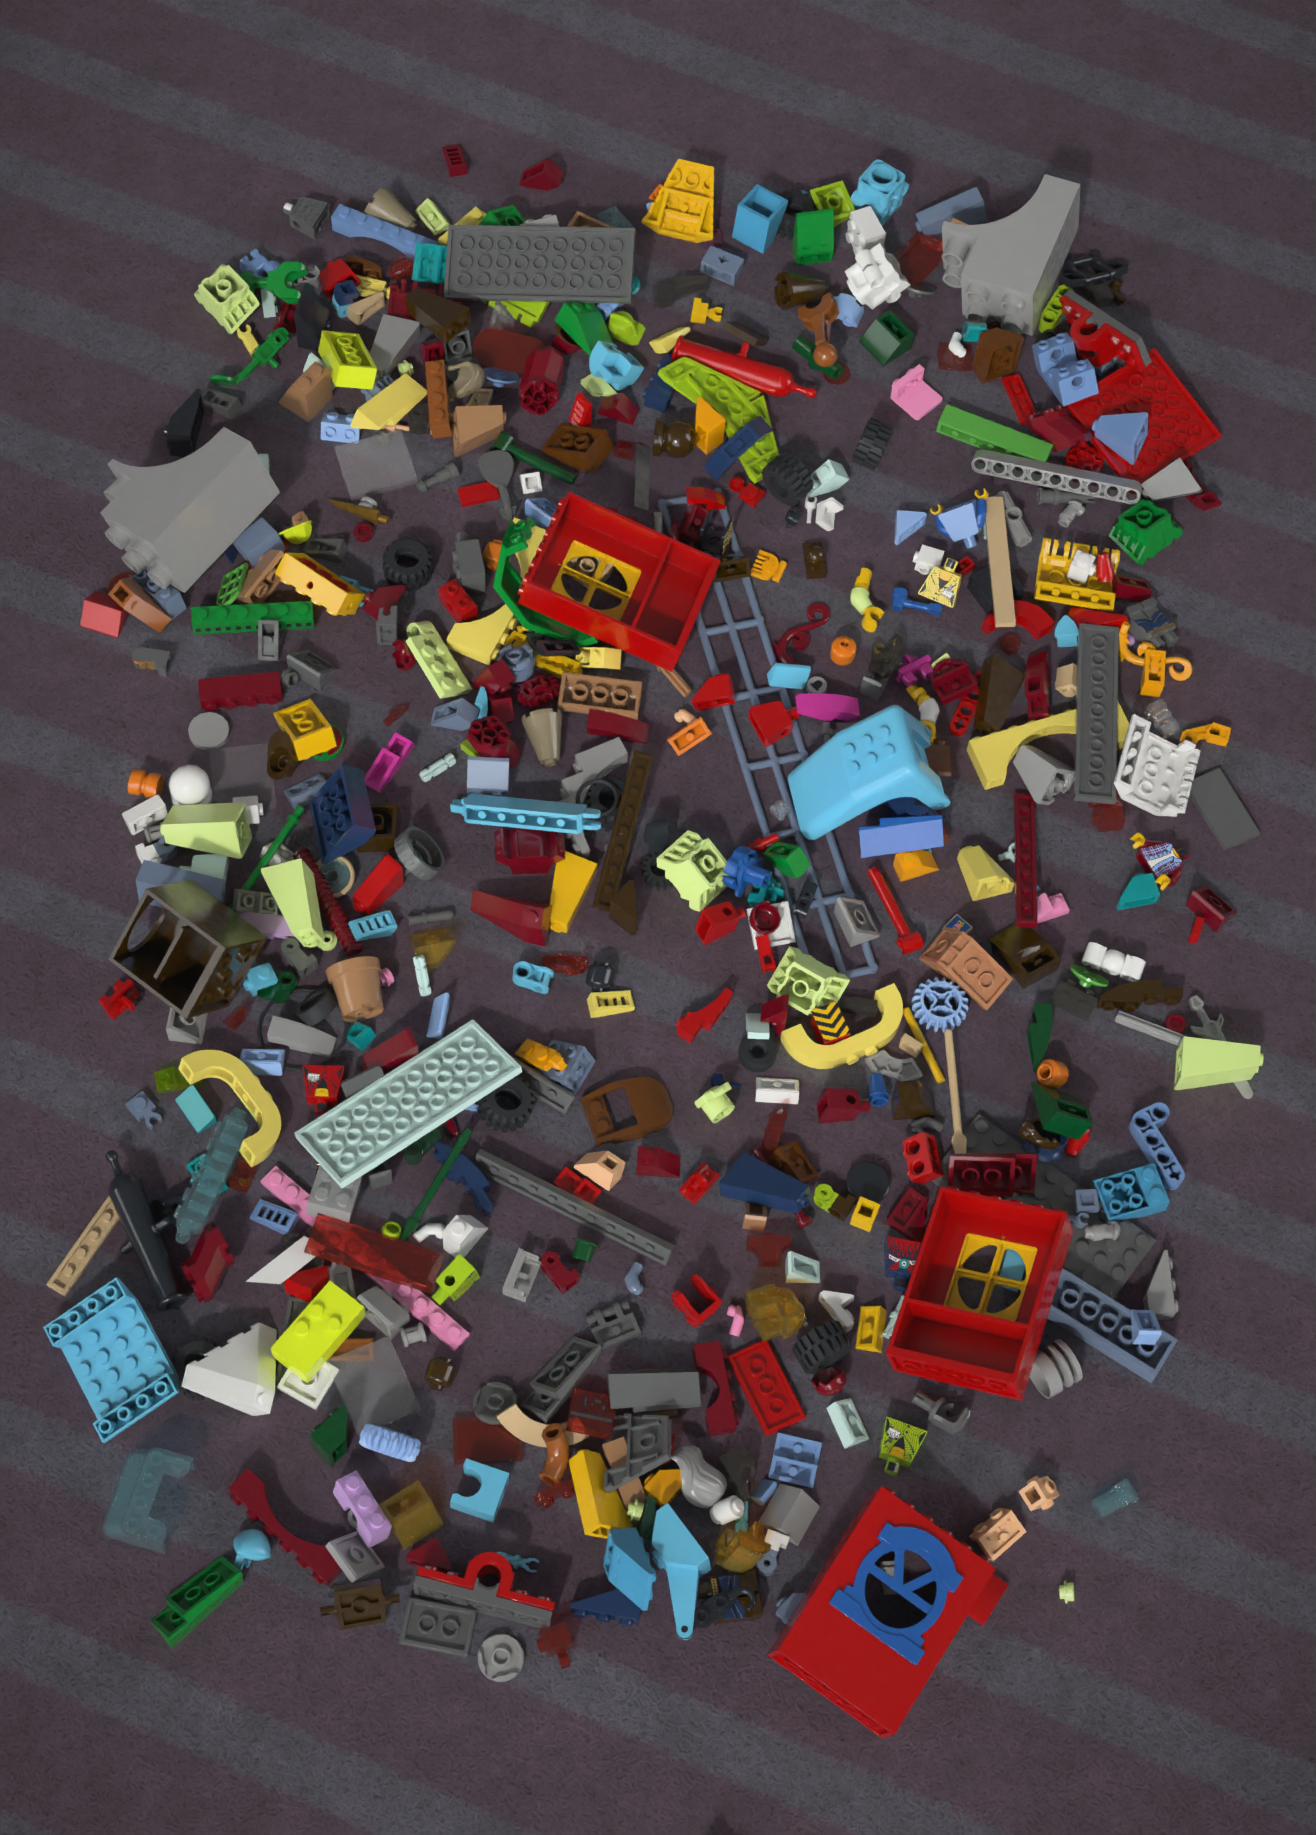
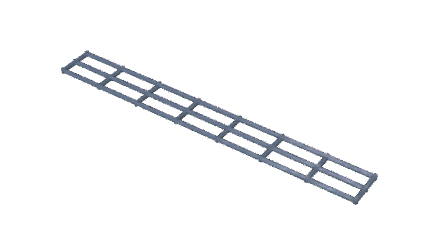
[658,488,878,979]

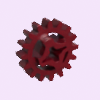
[516,673,560,708]

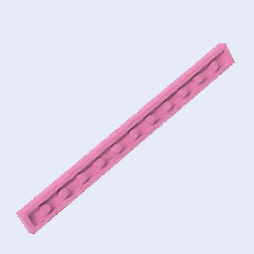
[260,1166,470,1352]

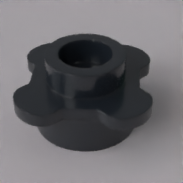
[785,506,801,528]

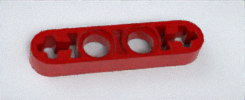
[949,670,982,737]

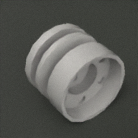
[1030,1339,1083,1399]

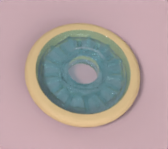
[316,856,355,898]

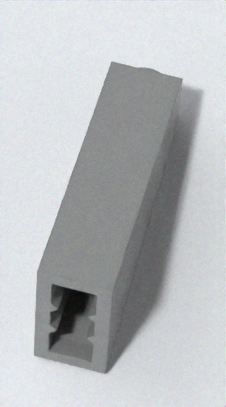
[370,314,420,381]

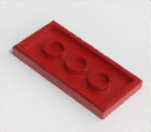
[727,1338,806,1437]

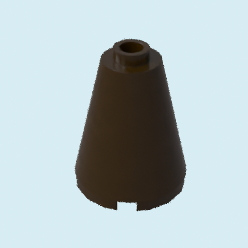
[774,272,828,310]

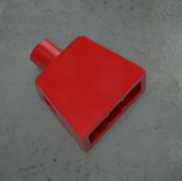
[320,258,362,302]
[748,701,800,748]
[695,901,746,945]

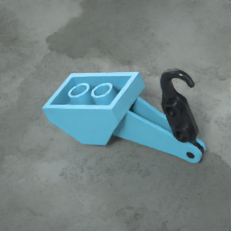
[651,1503,756,1640]

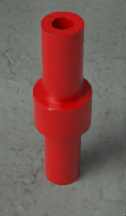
[745,833,780,852]

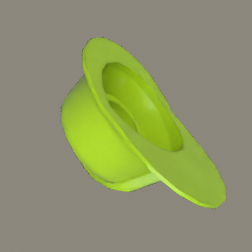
[606,311,646,346]

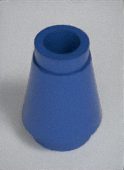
[868,1073,889,1107]

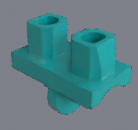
[748,871,784,907]

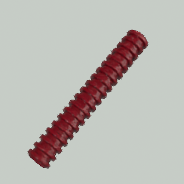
[292,848,364,957]

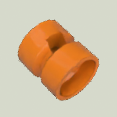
[128,768,164,798]

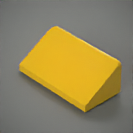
[855,1306,887,1353]

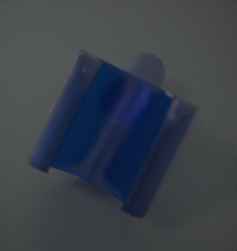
[711,1073,741,1090]

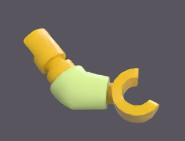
[850,568,884,632]

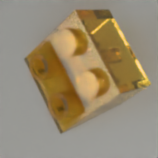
[379,1480,443,1550]

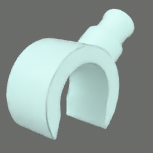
[998,843,1014,862]

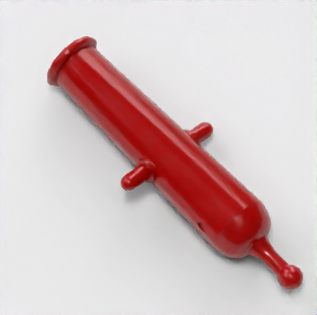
[672,335,817,399]

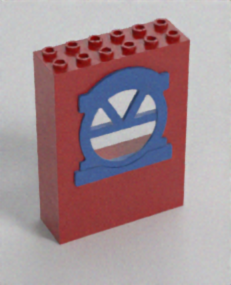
[767,1486,996,1738]

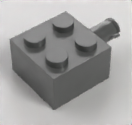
[452,532,485,595]

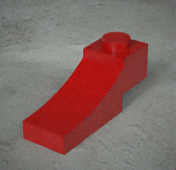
[676,988,733,1043]

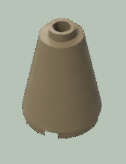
[364,186,417,232]
[521,708,562,767]

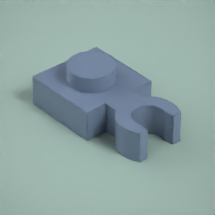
[125,1091,162,1130]

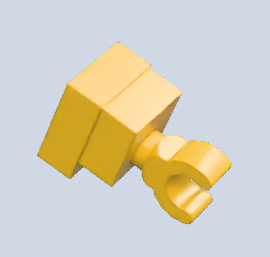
[690,298,723,324]

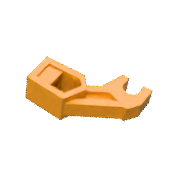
[1178,722,1231,747]

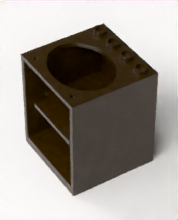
[108,880,268,1019]

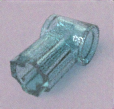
[1091,1478,1140,1519]

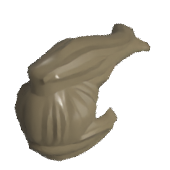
[448,361,486,402]

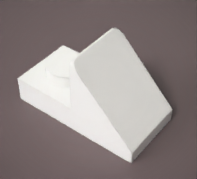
[818,1290,854,1333]

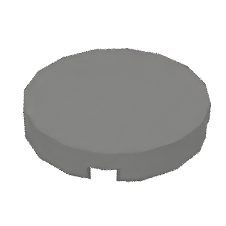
[188,712,229,750]
[478,1634,524,1682]

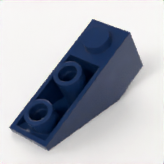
[642,353,673,413]
[569,1589,641,1627]

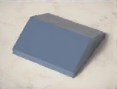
[233,518,286,568]

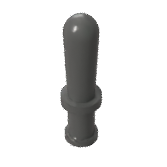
[408,910,455,926]

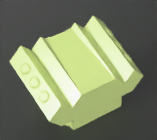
[194,264,260,334]
[657,830,730,912]
[767,946,850,1015]

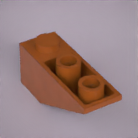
[108,577,173,633]

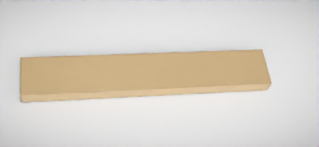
[46,1196,120,1297]

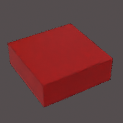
[1188,916,1205,944]

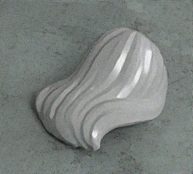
[671,1446,727,1509]

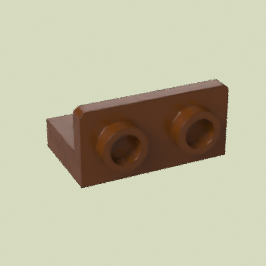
[768,1141,819,1184]

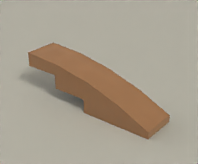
[602,1436,654,1534]

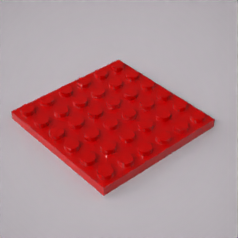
[1064,348,1222,494]

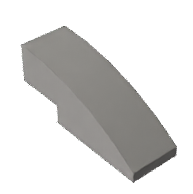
[267,1016,337,1058]

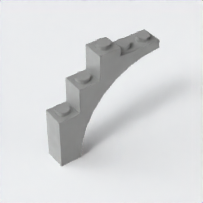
[558,737,628,859]

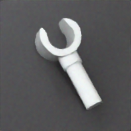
[805,496,817,523]

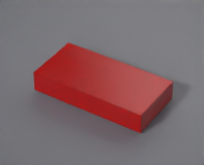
[457,482,500,508]

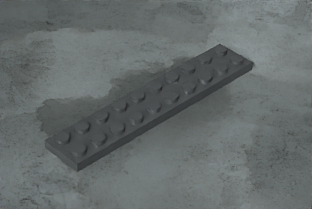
[1074,623,1119,805]

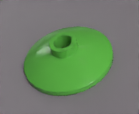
[1070,964,1109,988]

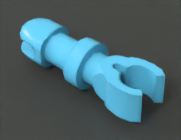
[497,1552,539,1573]

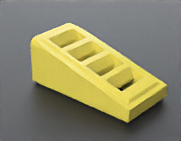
[649,327,690,354]
[587,990,635,1018]

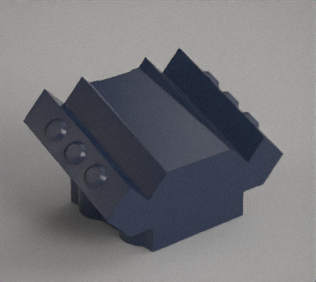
[883,797,944,819]

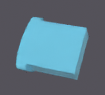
[1054,615,1078,647]

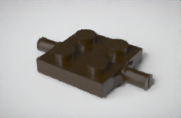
[320,1579,401,1630]

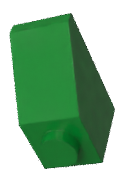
[762,841,811,878]

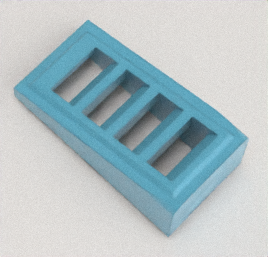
[348,911,397,941]

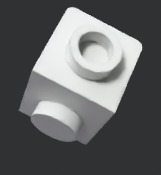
[815,497,843,531]

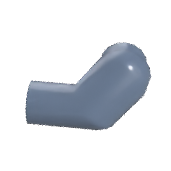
[625,1262,644,1295]

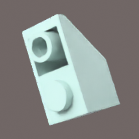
[807,459,850,498]

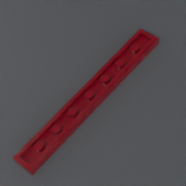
[1013,793,1038,928]

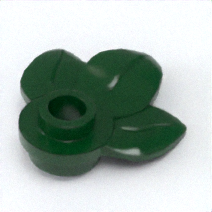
[257,969,298,1005]

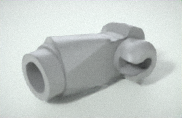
[1058,500,1085,527]
[1085,1221,1121,1241]

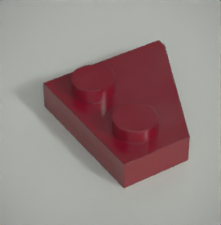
[885,1187,928,1243]

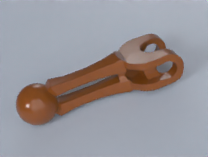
[797,292,839,367]

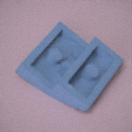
[768,1433,822,1488]

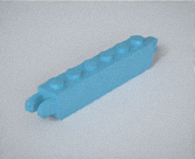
[450,793,601,834]

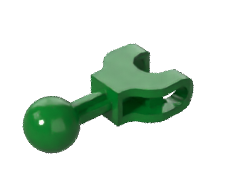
[238,262,307,304]

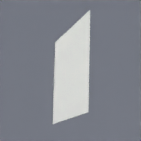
[245,1236,326,1284]

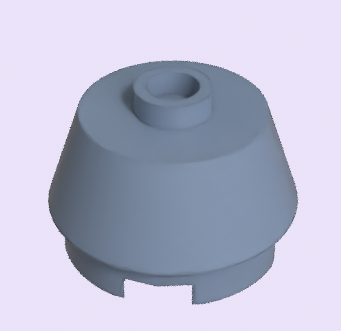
[497,644,536,682]

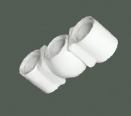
[1081,942,1146,982]

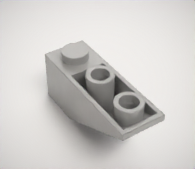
[1143,1250,1178,1320]

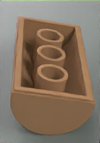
[557,672,642,720]

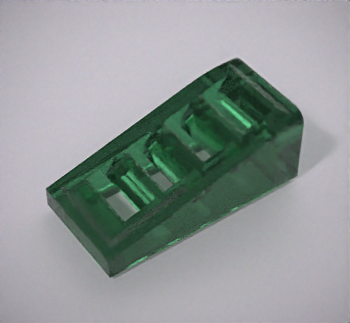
[636,1494,656,1546]

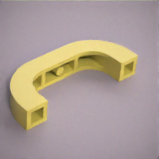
[780,983,903,1069]
[178,1050,281,1168]

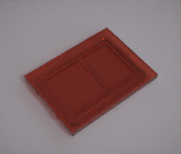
[894,232,943,285]

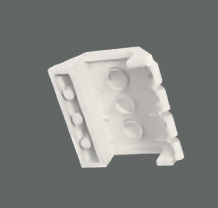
[1114,714,1200,817]

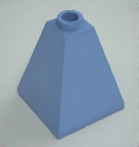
[1092,412,1148,465]

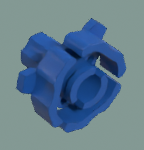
[722,845,771,898]

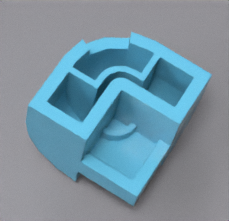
[589,340,644,390]

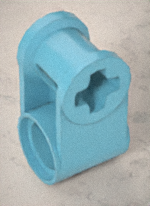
[512,961,554,994]

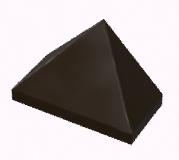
[712,556,751,583]

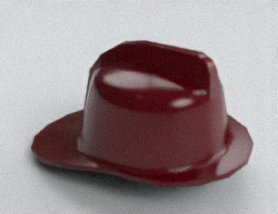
[551,324,583,355]

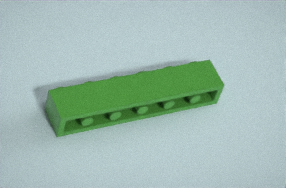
[936,405,1053,462]

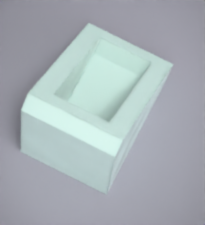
[785,1251,820,1283]

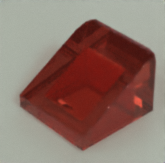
[614,440,636,460]
[223,1005,248,1031]

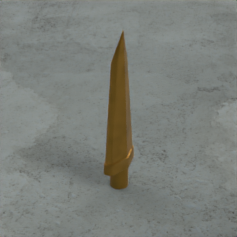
[328,499,390,525]

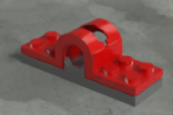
[1059,290,1152,372]
[413,1552,555,1631]

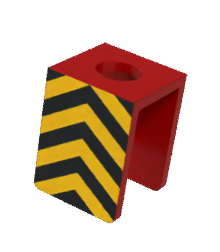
[809,1002,851,1045]

